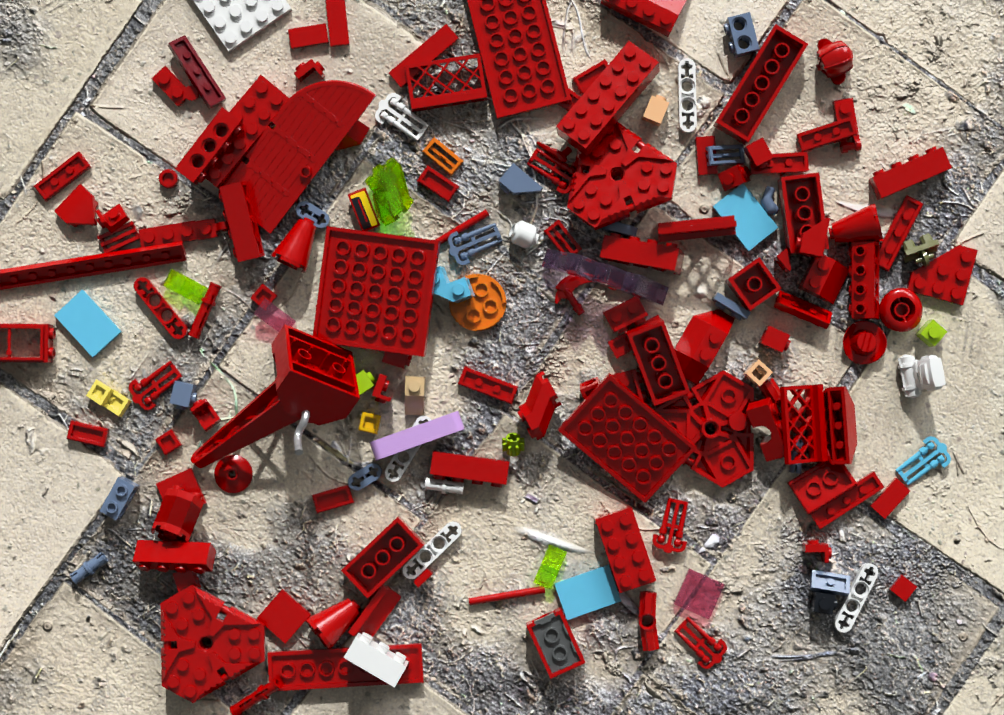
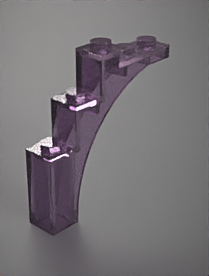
[541,248,669,306]

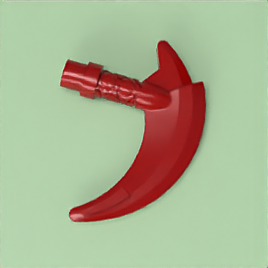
[555,272,605,316]

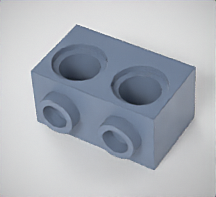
[724,12,759,58]
[100,476,140,520]

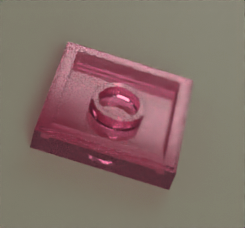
[674,568,725,619]

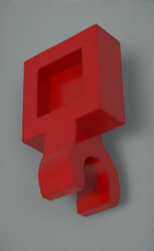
[195,218,230,241]

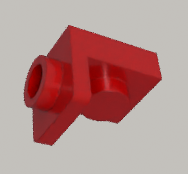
[95,204,130,233]

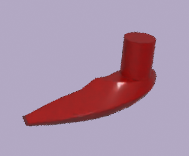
[536,141,572,162]

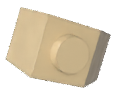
[405,376,426,416]

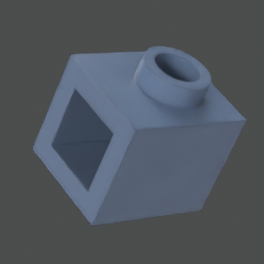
[170,381,197,410]

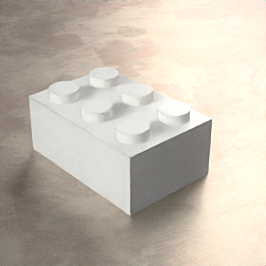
[344,632,409,688]

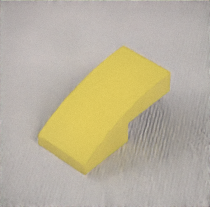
[86,379,132,417]

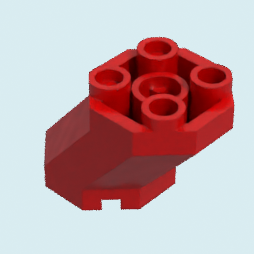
[517,371,562,440]
[151,485,204,542]

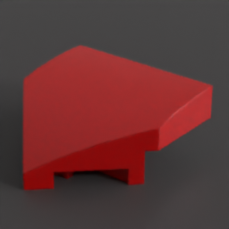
[54,183,98,227]

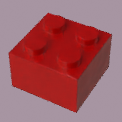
[725,257,782,311]

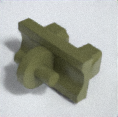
[902,233,939,267]

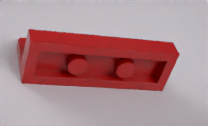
[348,584,401,637]

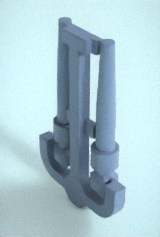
[448,223,503,265]

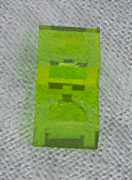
[163,269,208,305]
[533,544,567,590]

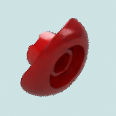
[879,288,923,332]
[843,321,887,365]

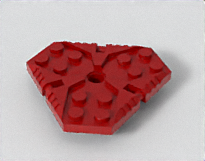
[567,122,678,230]
[653,370,754,488]
[160,584,265,703]

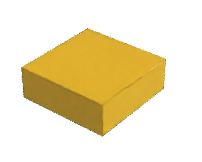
[359,412,381,434]

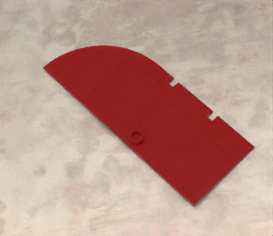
[218,80,377,234]

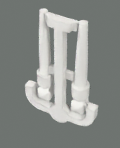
[375,93,429,141]

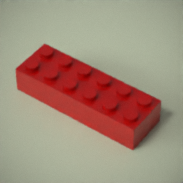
[713,24,808,146]
[556,41,660,157]
[195,75,289,189]

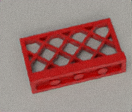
[405,53,487,112]
[657,215,737,242]
[780,384,828,465]

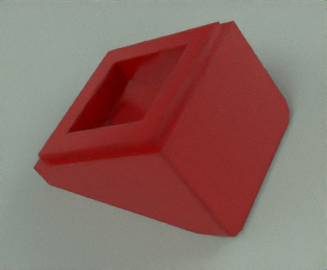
[774,248,791,273]

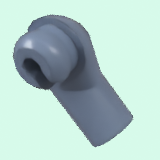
[761,186,779,215]

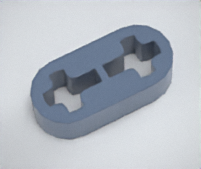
[296,201,330,229]
[600,222,638,237]
[348,463,382,491]

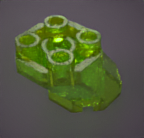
[364,157,414,226]

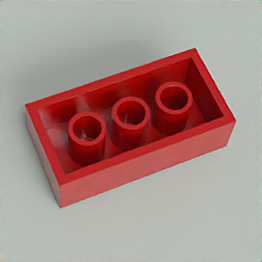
[777,172,829,255]
[625,318,690,406]
[594,506,656,593]
[341,516,425,599]

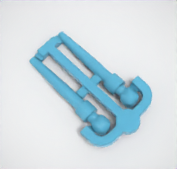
[896,436,951,485]

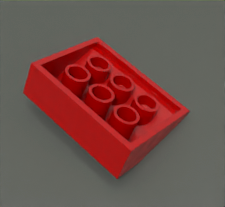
[600,0,687,37]

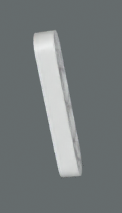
[677,58,697,134]
[385,416,432,482]
[402,521,462,579]
[833,563,878,633]

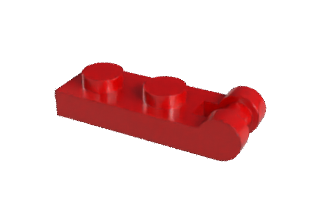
[833,98,862,153]

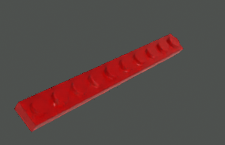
[0,241,187,290]

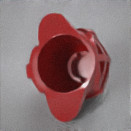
[816,38,853,85]

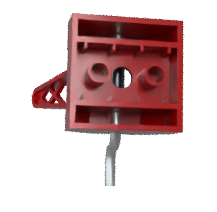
[191,324,360,468]

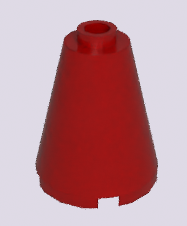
[828,204,883,242]
[271,217,317,273]
[306,598,360,650]

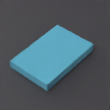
[712,184,779,251]
[54,289,122,358]
[554,564,621,620]

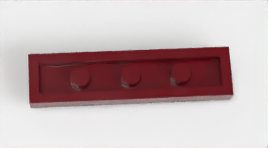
[168,35,226,109]

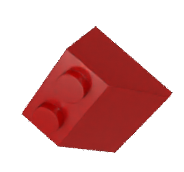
[798,254,849,305]

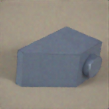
[499,163,543,195]

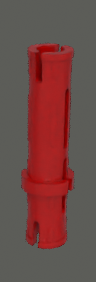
[188,282,222,339]
[230,678,282,715]

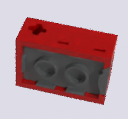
[526,607,586,679]

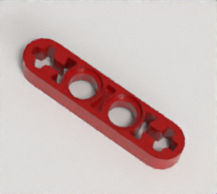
[134,277,188,339]

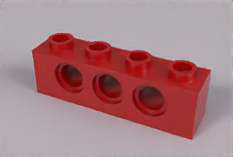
[175,107,243,185]

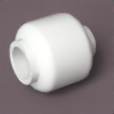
[509,221,539,249]

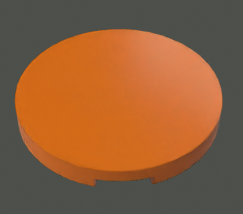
[449,274,506,331]

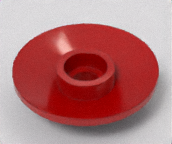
[214,455,253,493]

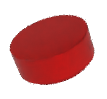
[159,169,179,189]
[728,412,748,431]

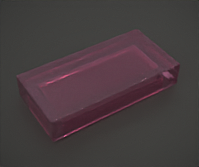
[254,298,296,332]

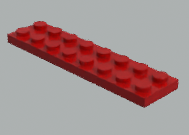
[267,643,424,691]

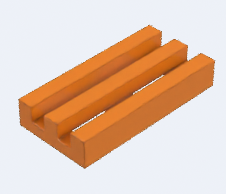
[422,137,464,177]

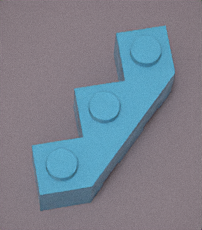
[434,266,475,303]

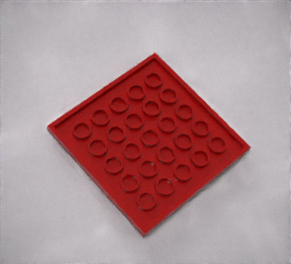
[313,226,440,357]

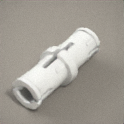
[425,477,464,495]

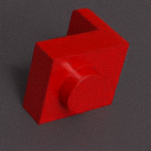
[294,59,325,82]
[717,164,751,191]
[190,398,222,432]
[802,539,832,563]

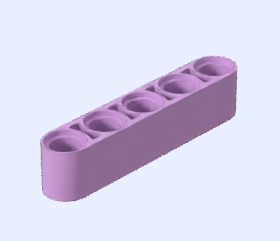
[369,411,465,461]

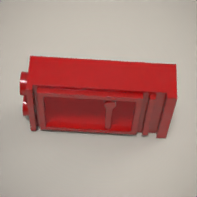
[0,324,56,363]

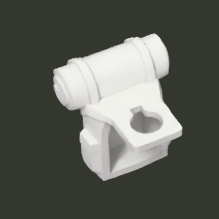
[898,355,946,399]

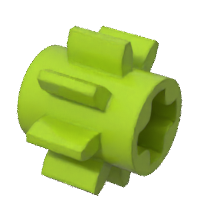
[502,433,525,457]

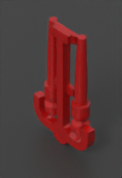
[526,148,576,194]
[129,361,183,410]
[652,498,688,553]
[674,617,727,669]

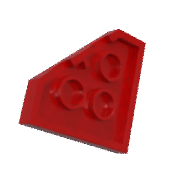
[907,245,978,306]

